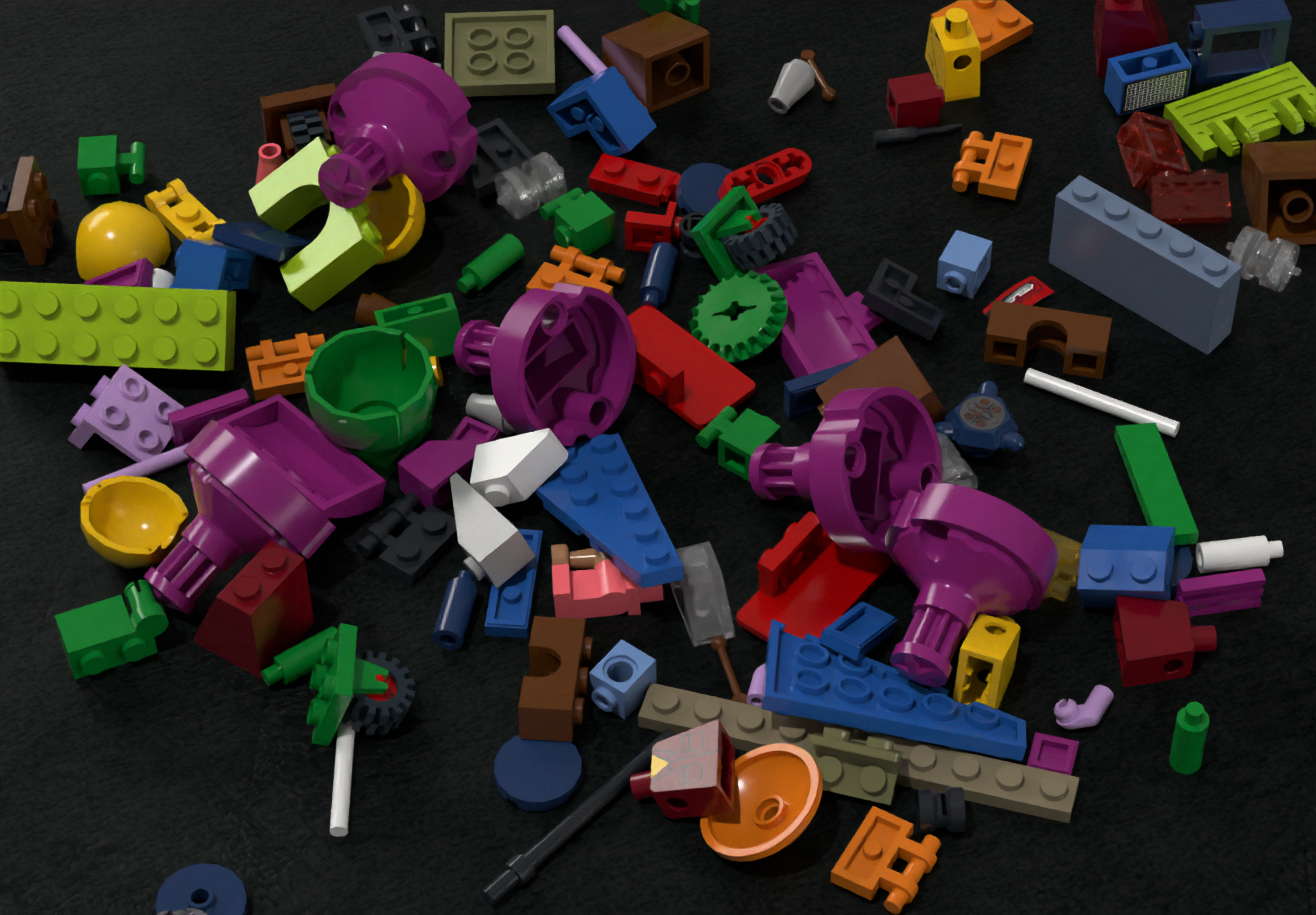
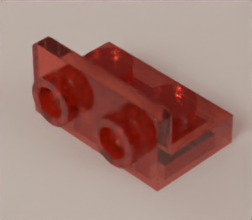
[1116,110,1191,188]
[1146,169,1231,224]

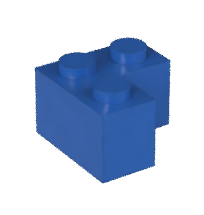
[546,66,657,157]
[169,239,256,291]

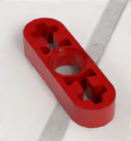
[718,148,812,204]

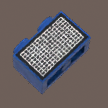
[1104,42,1192,115]

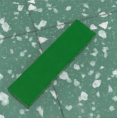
[1114,423,1199,546]

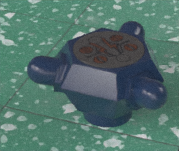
[934,381,1025,458]

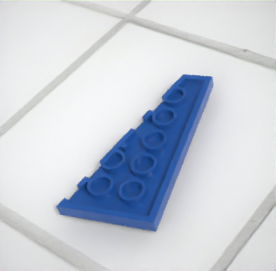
[532,433,684,589]
[761,619,1027,761]

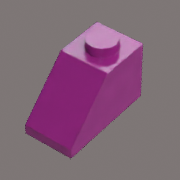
[398,440,489,511]

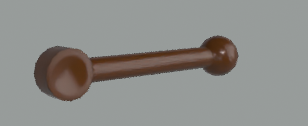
[800,50,836,102]
[711,636,747,704]

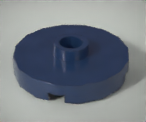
[155,863,248,915]

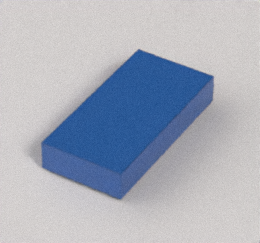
[819,601,898,661]

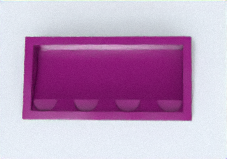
[745,252,878,378]
[216,394,386,518]

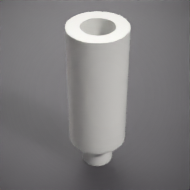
[1196,535,1283,573]

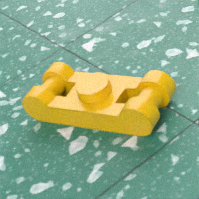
[145,178,226,243]

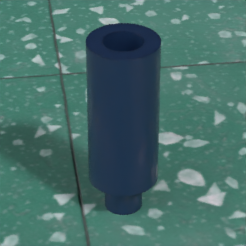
[639,242,678,309]
[432,570,478,650]

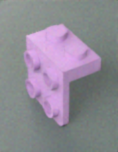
[68,364,184,463]

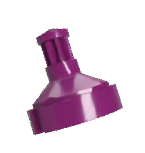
[318,52,478,208]
[454,282,636,446]
[749,387,942,553]
[143,419,336,615]
[885,483,1059,687]

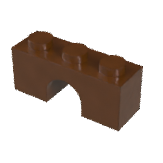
[984,300,1112,379]
[518,616,594,742]

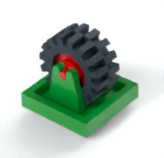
[689,185,798,283]
[307,623,415,747]

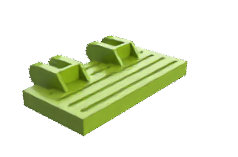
[1163,61,1316,162]

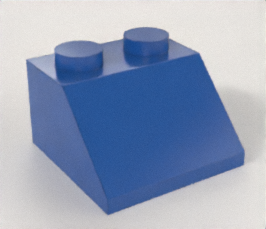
[1077,525,1176,608]

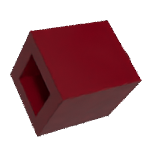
[886,72,945,129]

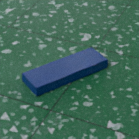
[485,529,543,638]

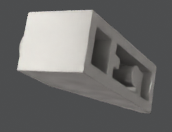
[450,473,536,588]

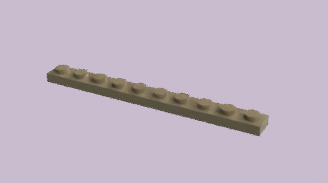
[638,683,1079,823]

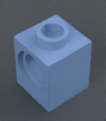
[936,230,993,299]
[589,639,657,720]

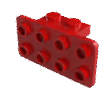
[627,305,755,430]
[736,511,895,642]

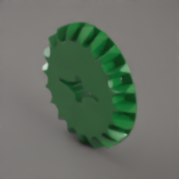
[688,270,788,363]

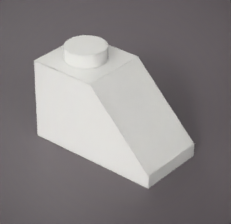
[470,428,568,507]

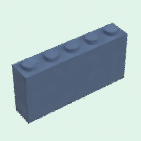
[1049,175,1242,355]

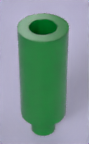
[456,234,525,294]
[261,626,337,686]
[1169,702,1210,774]

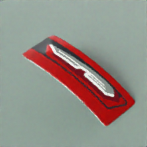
[983,276,1054,318]

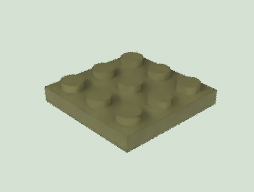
[444,10,555,97]

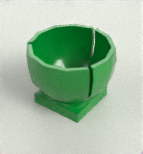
[304,325,438,480]

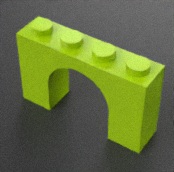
[248,136,385,311]

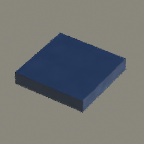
[212,221,312,262]

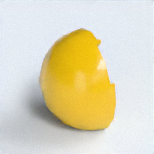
[364,173,426,265]
[76,201,171,281]
[81,475,188,569]

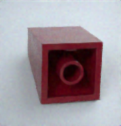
[1093,0,1168,77]
[194,540,314,680]

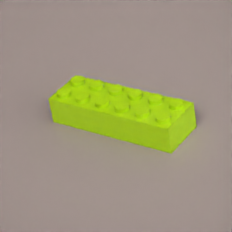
[0,281,236,371]

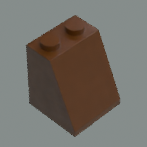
[602,11,710,113]
[1241,140,1316,246]
[815,335,948,425]

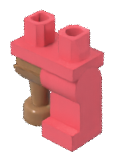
[551,544,663,619]

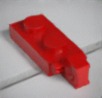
[589,153,681,207]

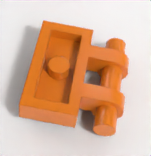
[952,131,1032,200]
[526,245,626,297]
[245,332,325,401]
[831,806,941,914]

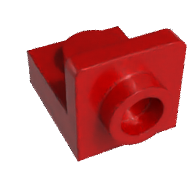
[625,201,683,252]

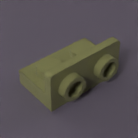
[810,726,903,805]

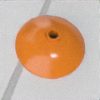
[700,743,823,862]

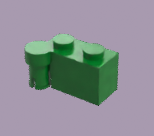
[55,580,169,679]

